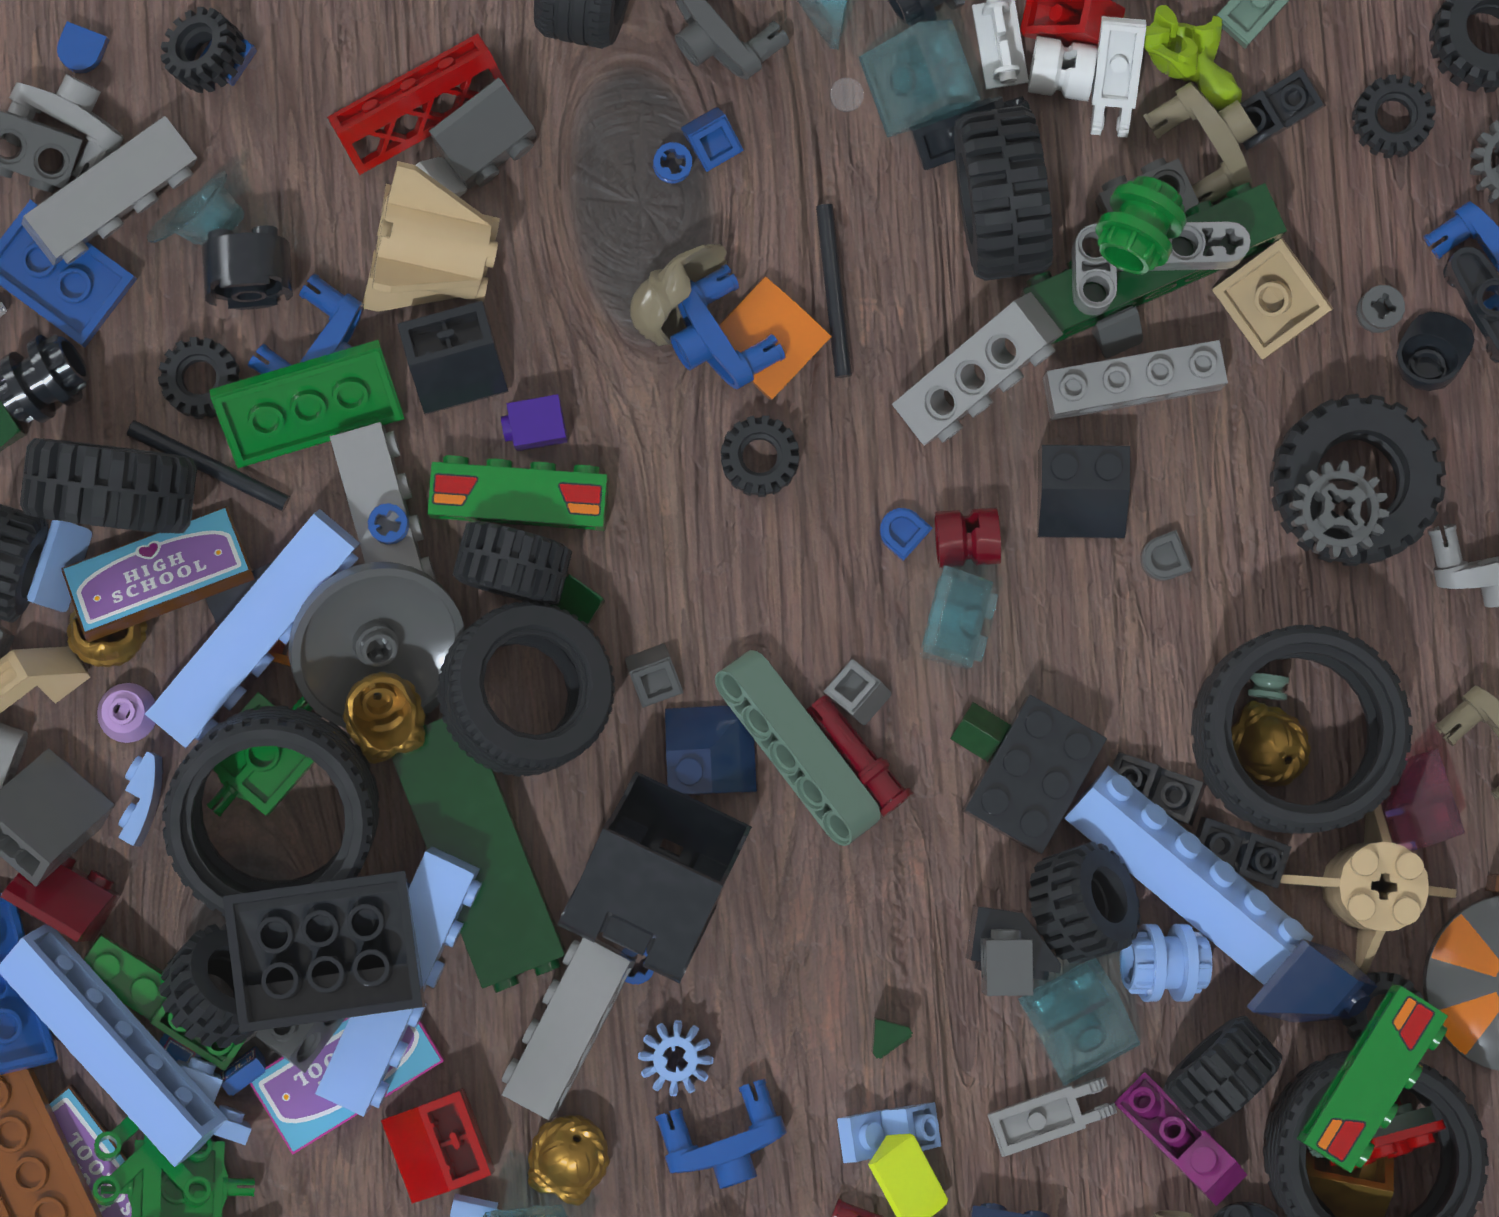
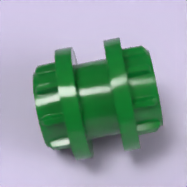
[1095,176,1187,274]

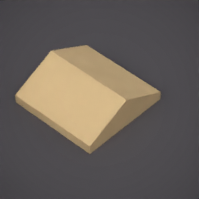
[1212,238,1334,360]

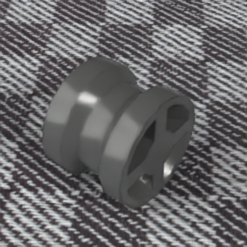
[1356,285,1405,333]

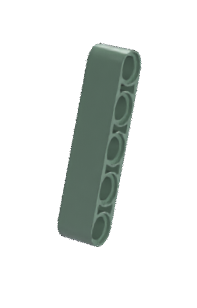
[715,650,881,846]

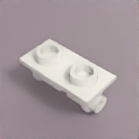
[972,0,1029,90]

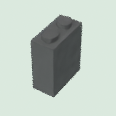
[0,748,115,887]

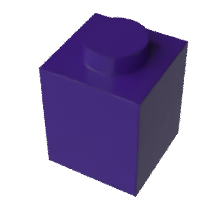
[501,394,568,452]

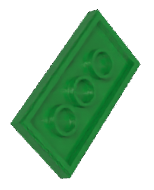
[210,339,405,469]

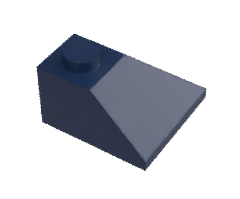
[665,705,757,795]
[1247,939,1377,1023]

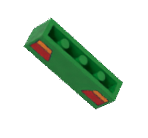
[428,455,609,531]
[1297,984,1448,1173]

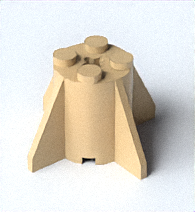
[362,161,500,312]
[1280,804,1457,975]

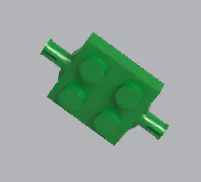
[206,692,315,817]
[101,1140,255,1217]

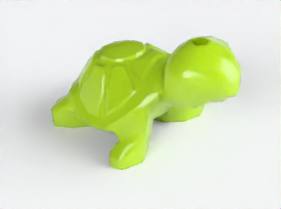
[1144,5,1242,110]

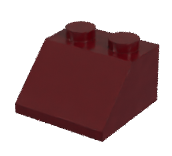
[0,856,121,942]

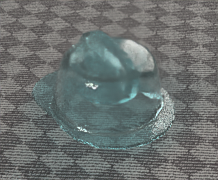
[147,171,244,245]

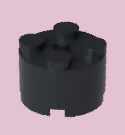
[202,225,293,310]

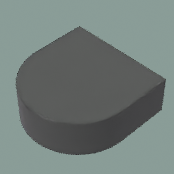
[1140,530,1192,581]

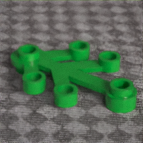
[93,1116,212,1217]

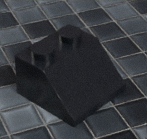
[1037,445,1130,539]

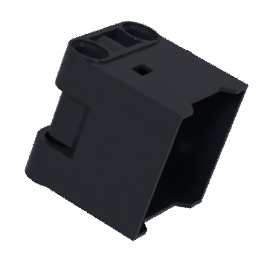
[558,771,752,984]

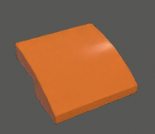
[719,276,832,400]

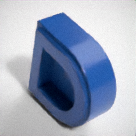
[57,21,110,73]
[880,508,933,561]

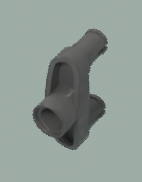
[675,0,790,80]

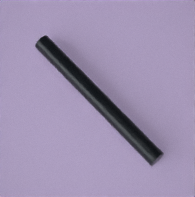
[816,204,852,378]
[127,420,290,512]

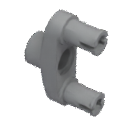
[0,74,124,178]
[1428,524,1499,608]

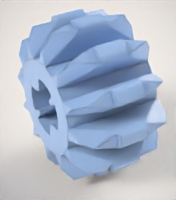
[638,1020,714,1096]

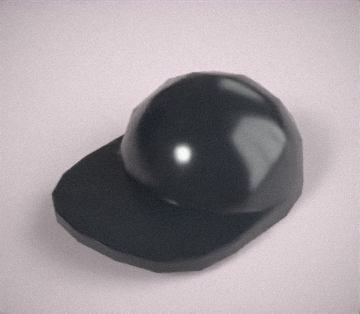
[1396,312,1475,391]

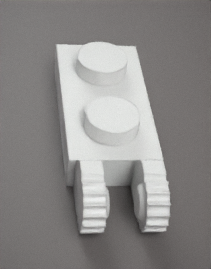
[1090,16,1146,138]

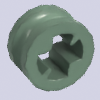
[1248,673,1290,700]

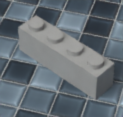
[21,116,197,266]
[330,422,436,580]
[502,938,636,1120]

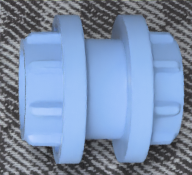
[1120,924,1212,1002]

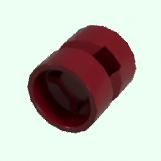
[935,507,1001,568]

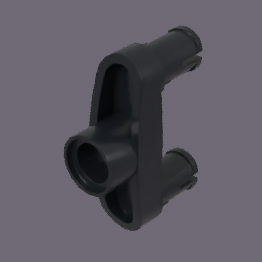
[1443,247,1499,363]

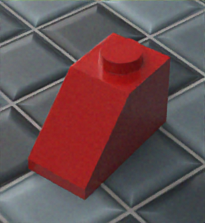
[1020,0,1126,50]

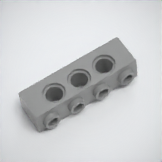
[892,292,1063,445]
[1042,340,1228,421]

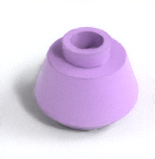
[97,683,155,743]

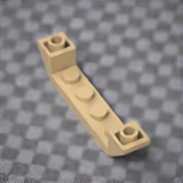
[0,646,90,713]

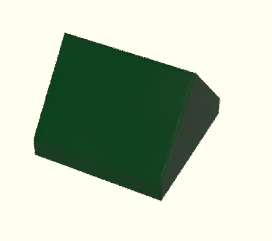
[950,702,1010,762]
[871,1017,913,1059]

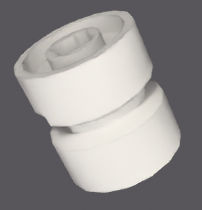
[1028,36,1097,102]

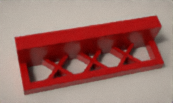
[327,33,511,175]

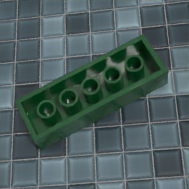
[1020,182,1287,345]

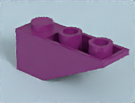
[1114,1072,1247,1206]

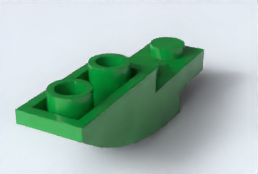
[83,933,246,1071]

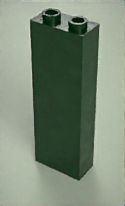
[391,719,567,993]

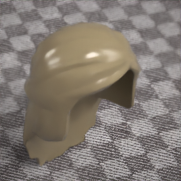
[630,244,727,346]

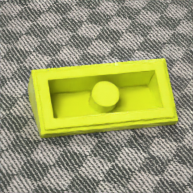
[868,1133,948,1217]

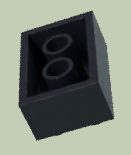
[962,695,1107,854]

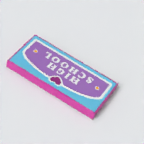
[250,1018,445,1155]

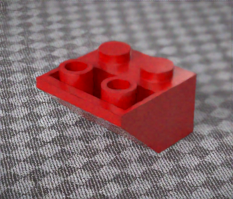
[381,1088,495,1204]

